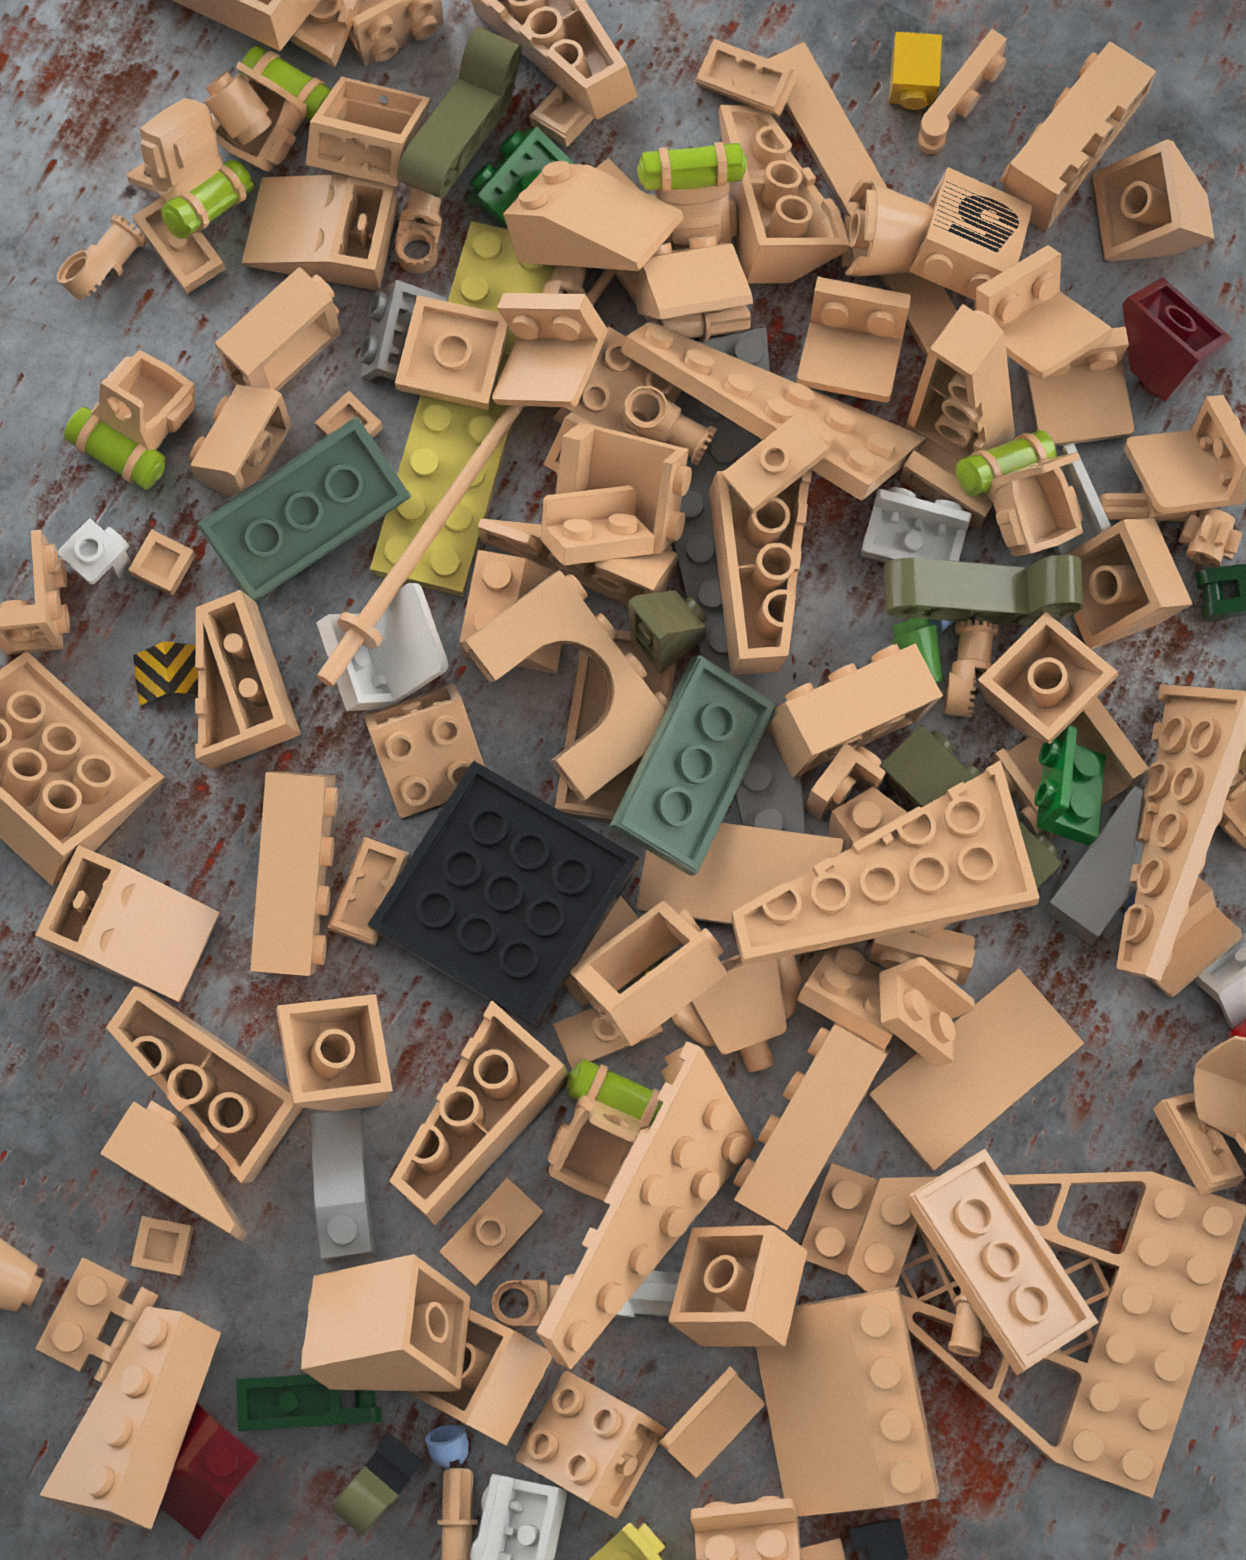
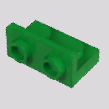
[465,126,575,230]
[1034,725,1106,846]

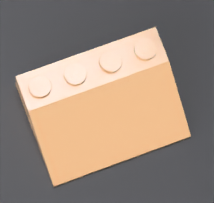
[0,651,165,887]
[756,1286,939,1517]

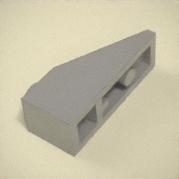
[1044,786,1143,946]
[309,1108,376,1263]

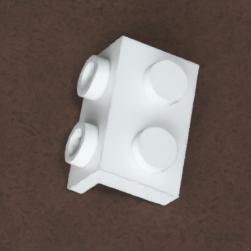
[860,487,972,563]
[470,1474,568,1560]

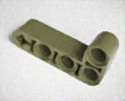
[396,27,522,199]
[884,555,1084,627]

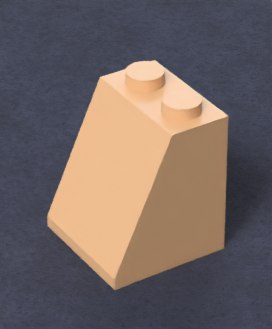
[301,1254,471,1392]

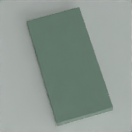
[197,416,411,602]
[609,655,777,876]

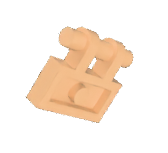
[35,1257,159,1383]

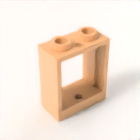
[305,77,431,187]
[215,266,341,391]
[570,900,728,1047]

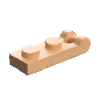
[918,29,1007,156]

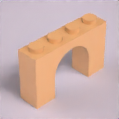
[461,570,670,800]

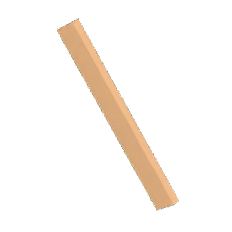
[769,42,957,359]

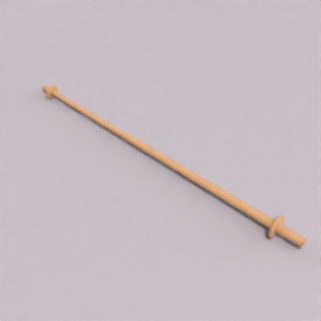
[317,194,657,687]

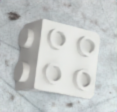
[316,583,448,711]

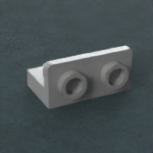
[359,280,448,381]

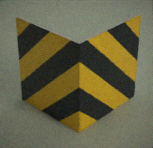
[133,641,198,706]

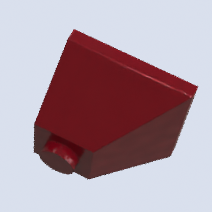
[1122,277,1233,402]
[160,1401,266,1541]

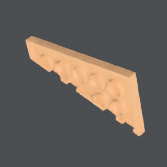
[620,322,927,501]
[536,1041,757,1370]

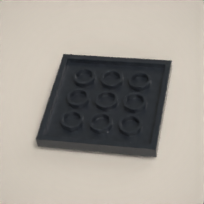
[367,760,641,1029]

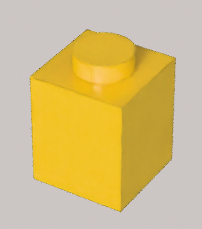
[889,32,942,110]

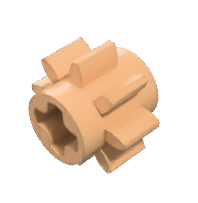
[1179,508,1243,567]

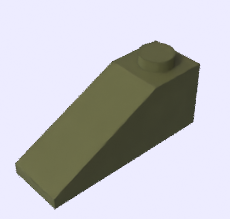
[628,590,707,674]

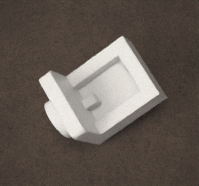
[58,518,132,584]

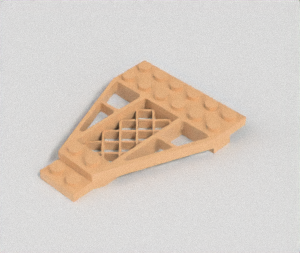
[801,1163,1246,1498]

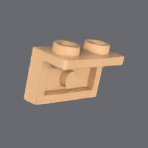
[868,929,976,986]

